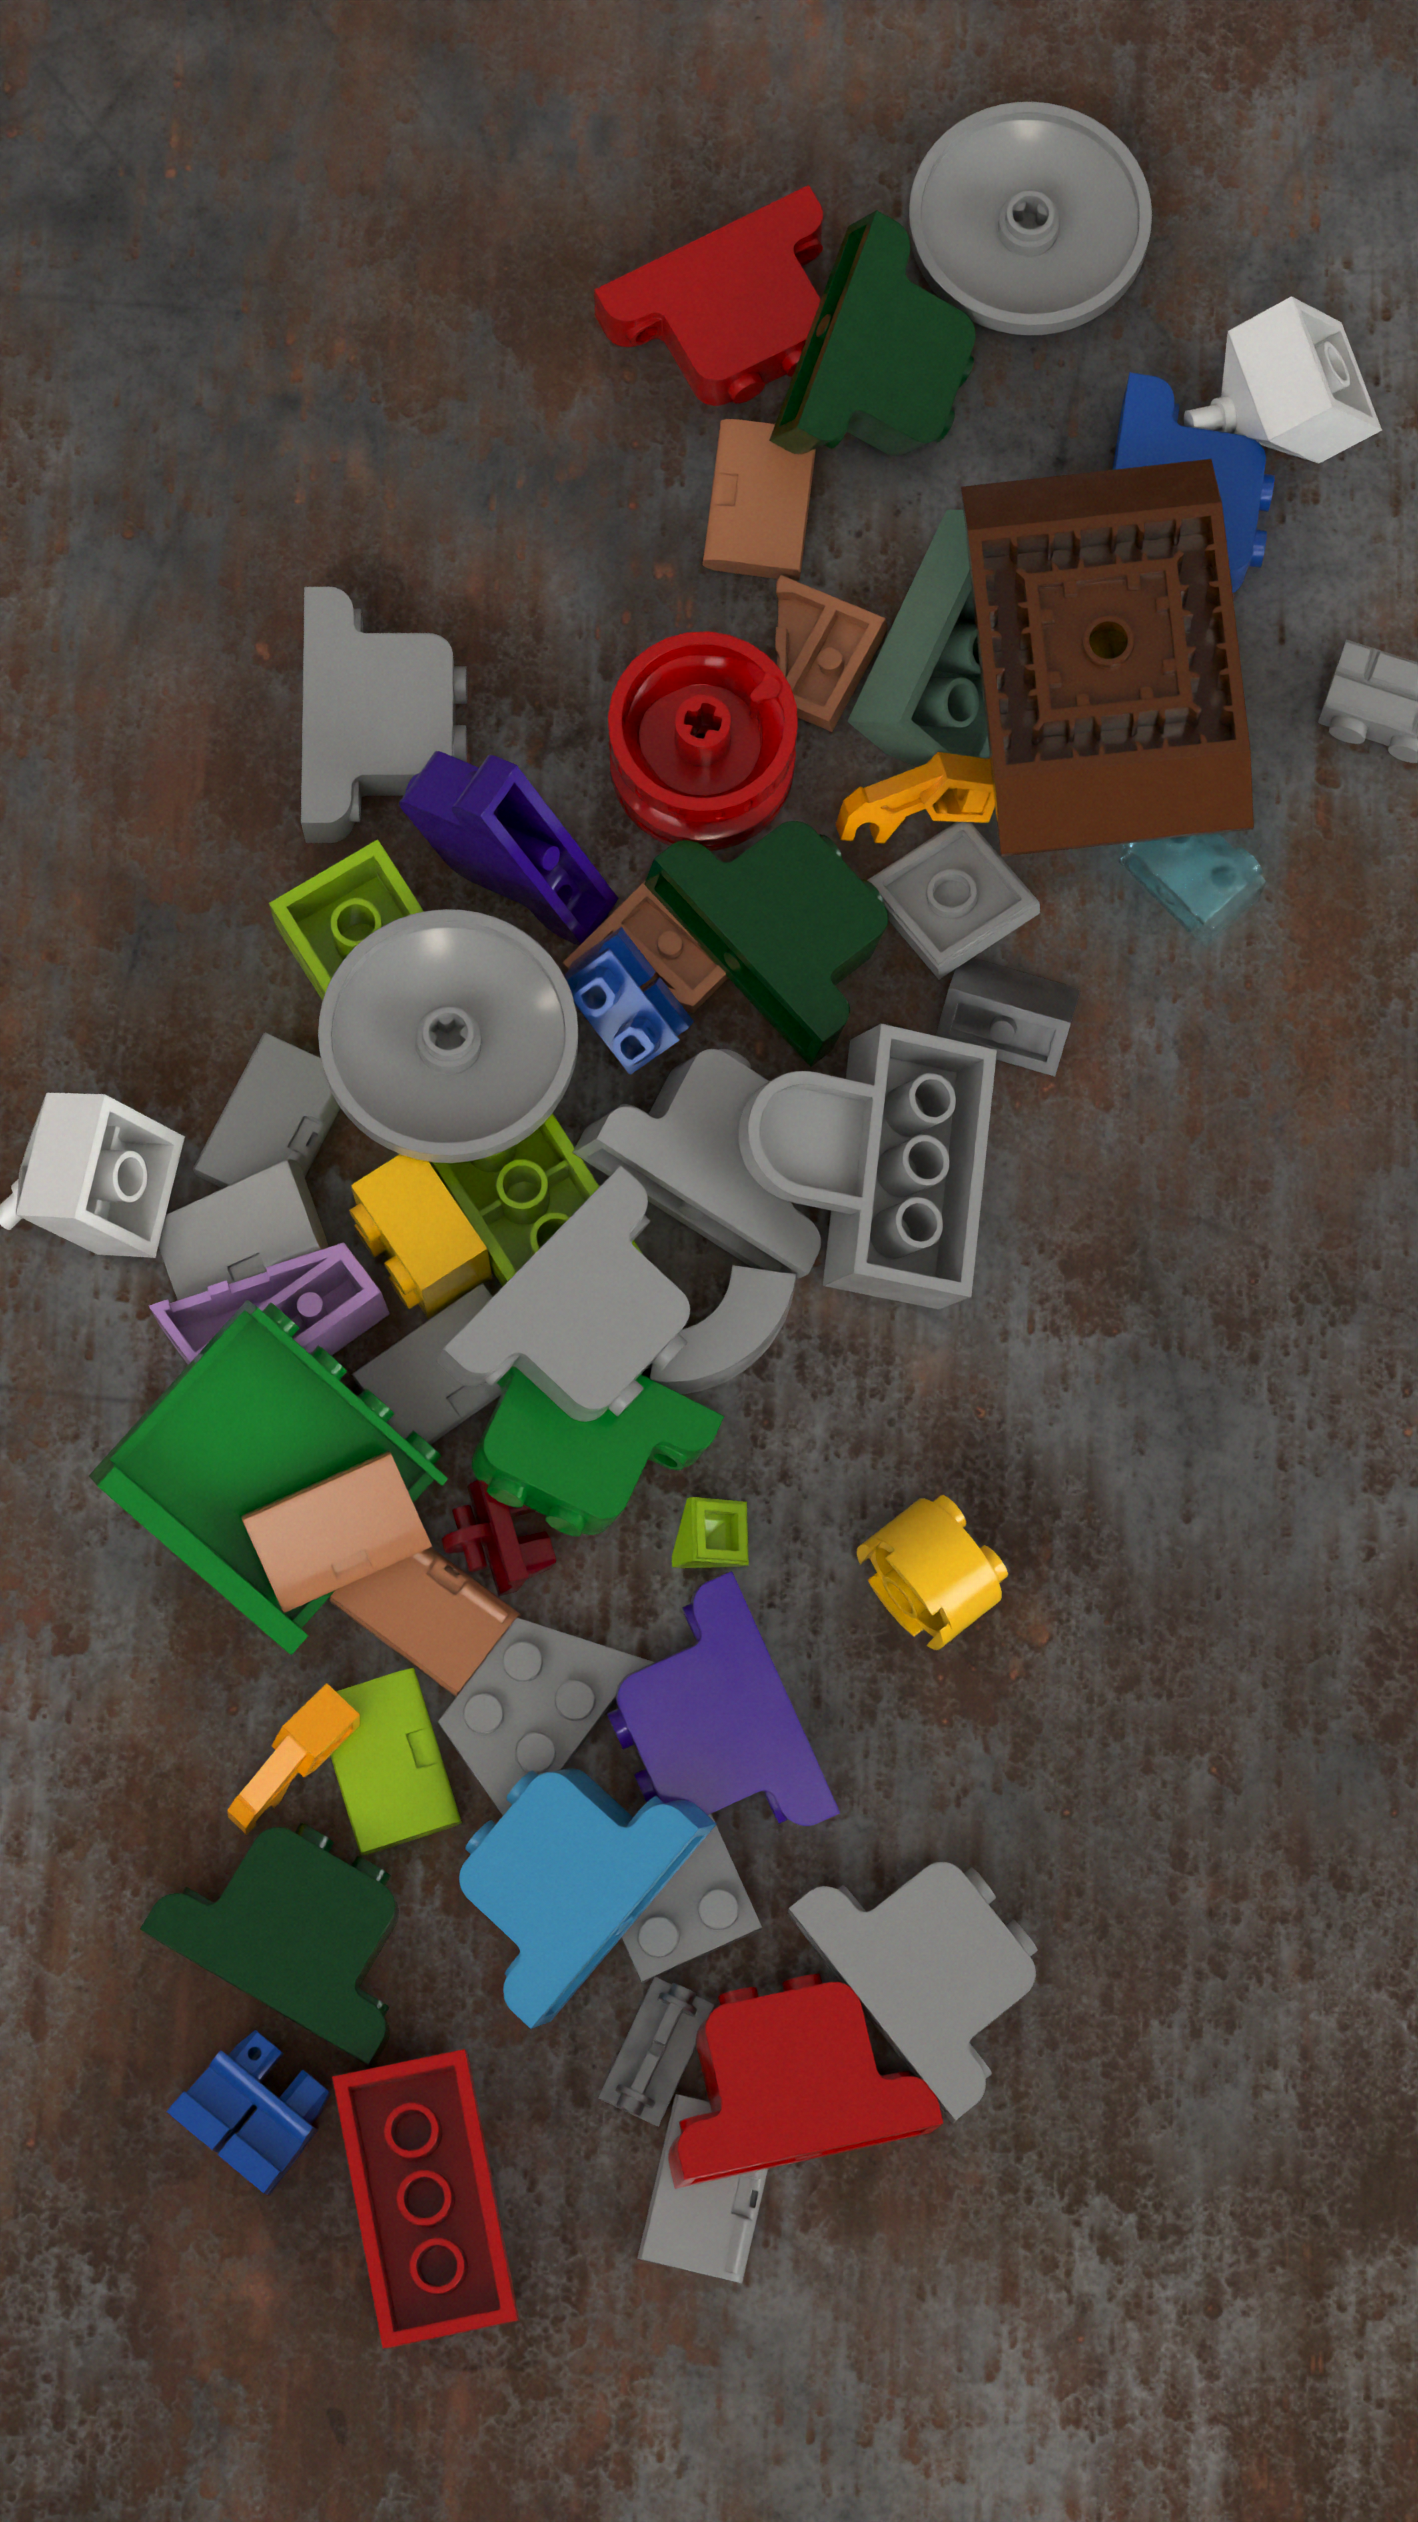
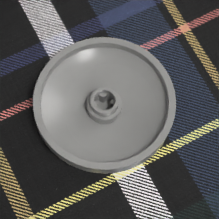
[908,102,1152,335]
[318,909,578,1163]

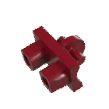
[441,1480,556,1597]

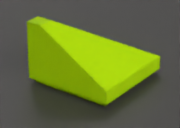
[672,1497,749,1568]

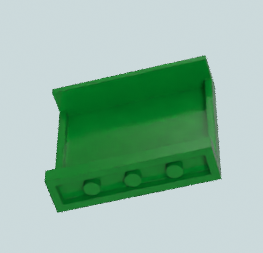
[89,1300,448,1655]

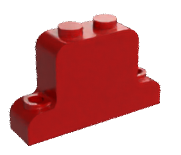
[594,185,823,406]
[668,1974,944,2189]

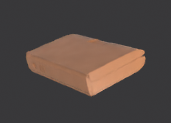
[703,419,816,581]
[241,1450,432,1613]
[329,1547,521,1697]

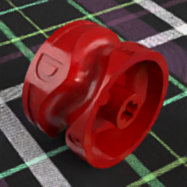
[608,631,798,851]

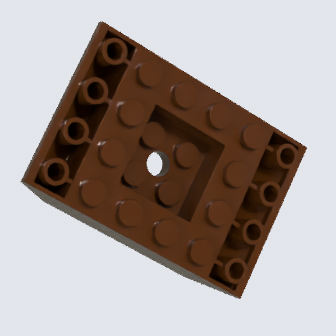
[961,459,1254,857]

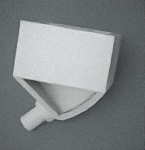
[1184,296,1382,464]
[0,1093,185,1258]

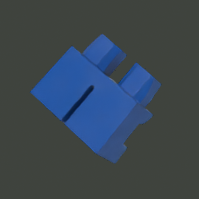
[565,927,694,1075]
[166,2030,331,2196]

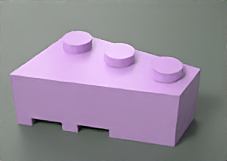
[149,1242,390,1365]

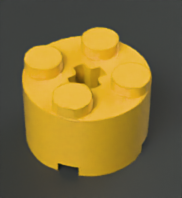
[857,1495,1008,1650]

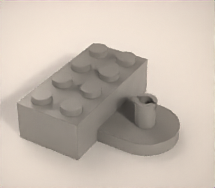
[738,1024,997,1310]

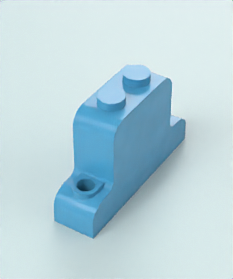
[459,1768,717,2029]

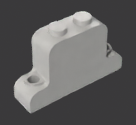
[301,587,468,843]
[573,1049,821,1280]
[436,1165,690,1422]
[787,1862,1038,2124]

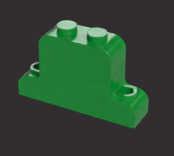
[472,1366,724,1537]

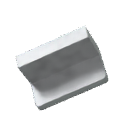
[936,958,1080,1077]

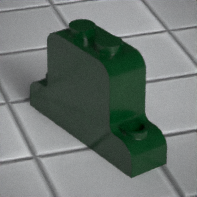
[769,210,976,456]
[644,821,888,1067]
[140,1823,399,2068]

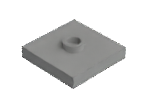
[867,822,1040,980]

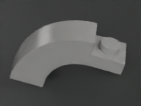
[647,1265,796,1394]

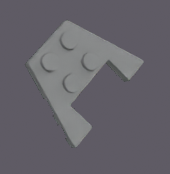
[438,1618,654,1816]

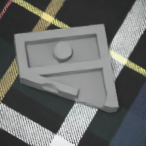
[622,1814,762,1983]

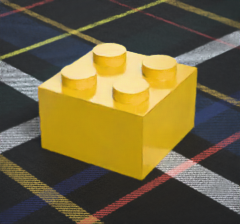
[349,1154,492,1319]

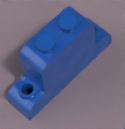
[1112,372,1275,593]

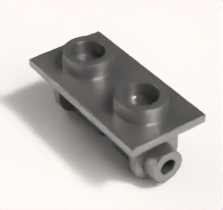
[598,1976,714,2127]

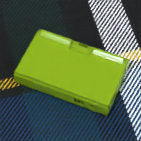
[331,1668,462,1856]

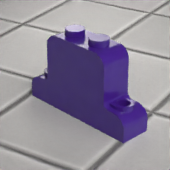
[399,751,619,946]
[607,1571,840,1826]

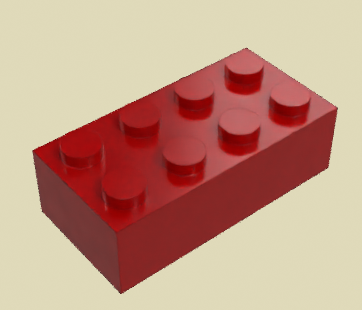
[332,2049,520,2349]

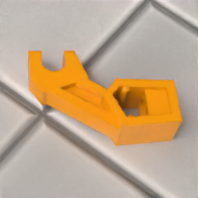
[835,752,995,844]
[227,1683,360,1835]

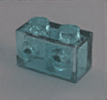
[1119,833,1267,949]

